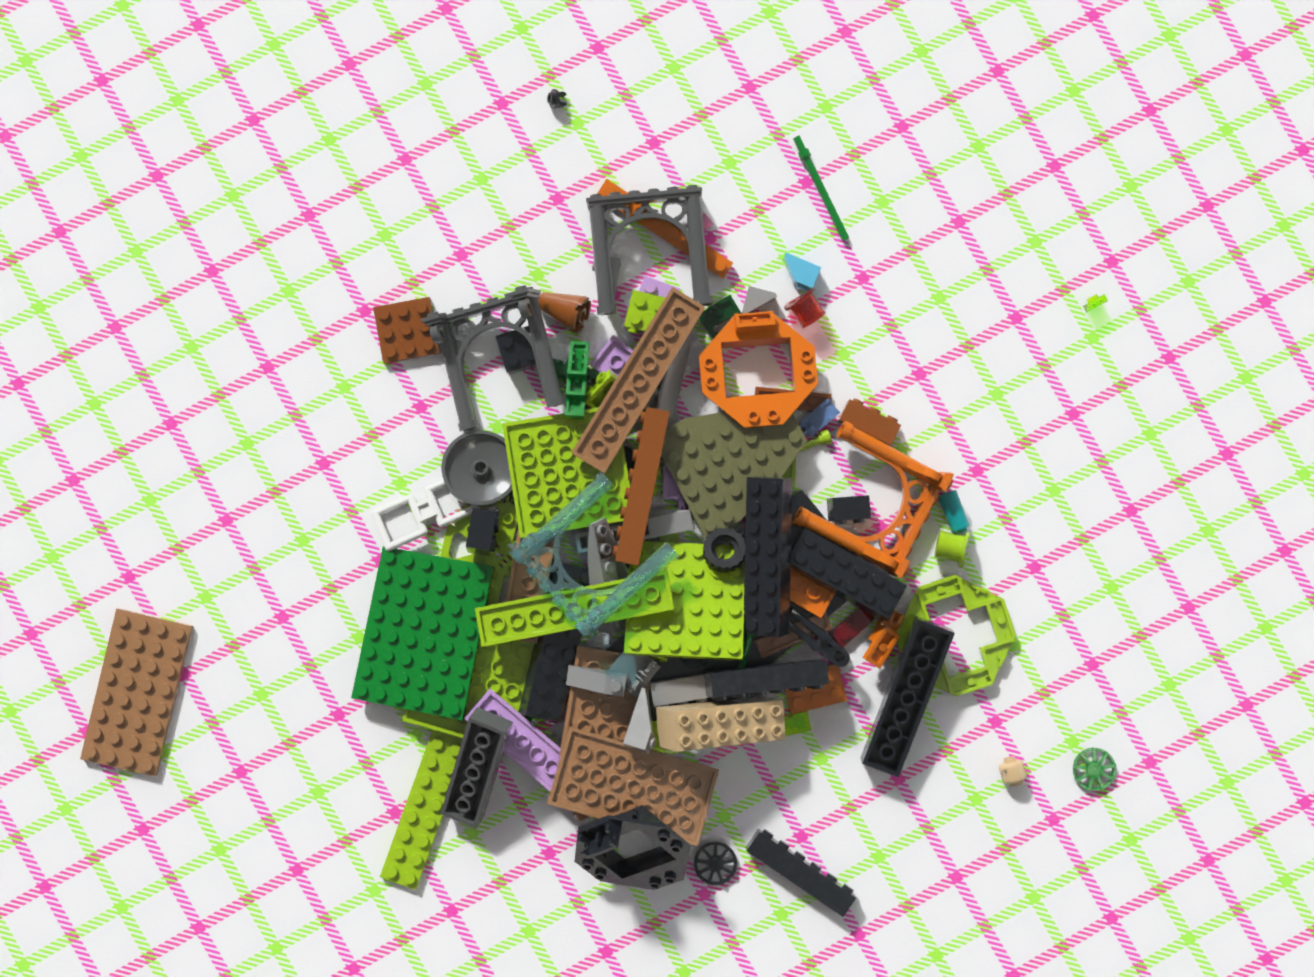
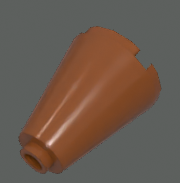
[538,292,591,334]

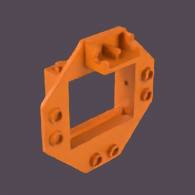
[699,311,818,428]

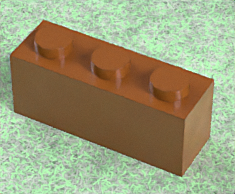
[838,398,901,446]

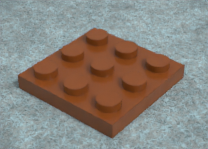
[373,297,441,364]

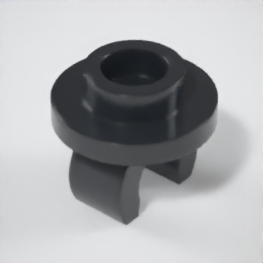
[547,89,567,109]

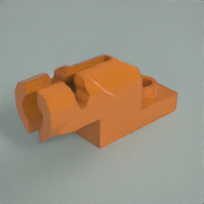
[862,610,904,669]

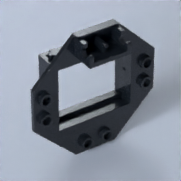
[574,805,691,890]

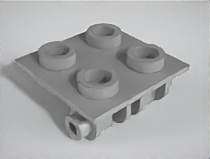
[608,651,660,697]

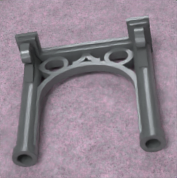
[586,185,713,316]
[421,285,566,432]

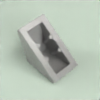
[742,286,777,314]

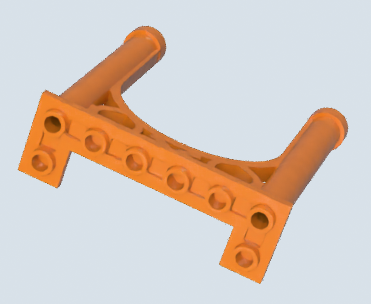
[793,421,954,579]

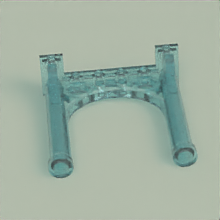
[508,472,679,638]

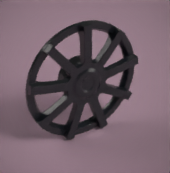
[694,841,737,885]

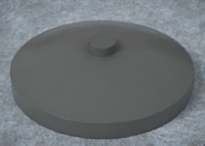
[441,430,512,507]

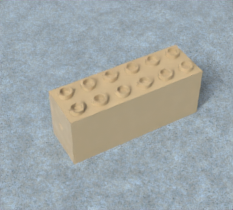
[656,696,785,752]

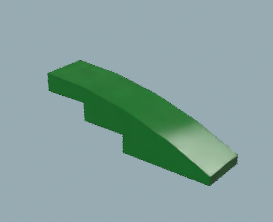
[564,341,590,420]

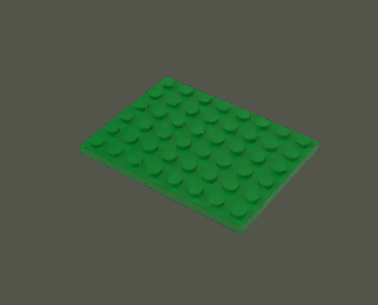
[351,546,495,720]

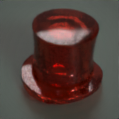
[784,288,826,329]

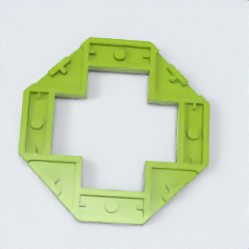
[896,575,1016,697]

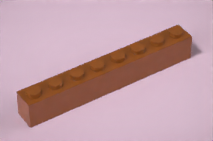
[612,407,670,566]

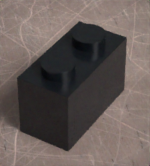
[826,495,871,525]

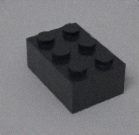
[466,508,500,556]

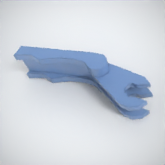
[799,398,840,437]

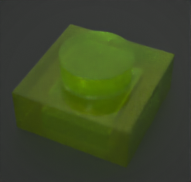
[1083,294,1108,313]

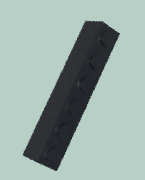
[746,828,856,917]

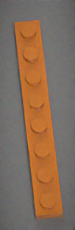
[597,179,734,279]

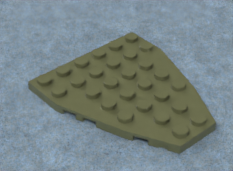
[661,412,807,539]

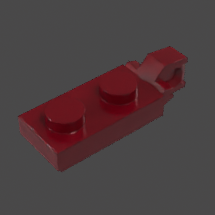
[830,608,875,647]

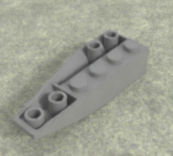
[574,509,694,553]
[588,518,629,635]

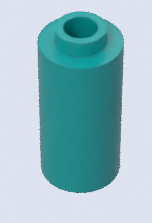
[938,490,970,534]

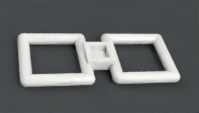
[372,479,481,551]

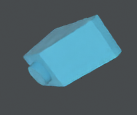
[783,253,821,292]

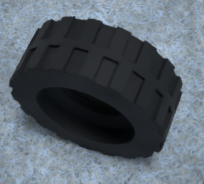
[703,527,745,573]

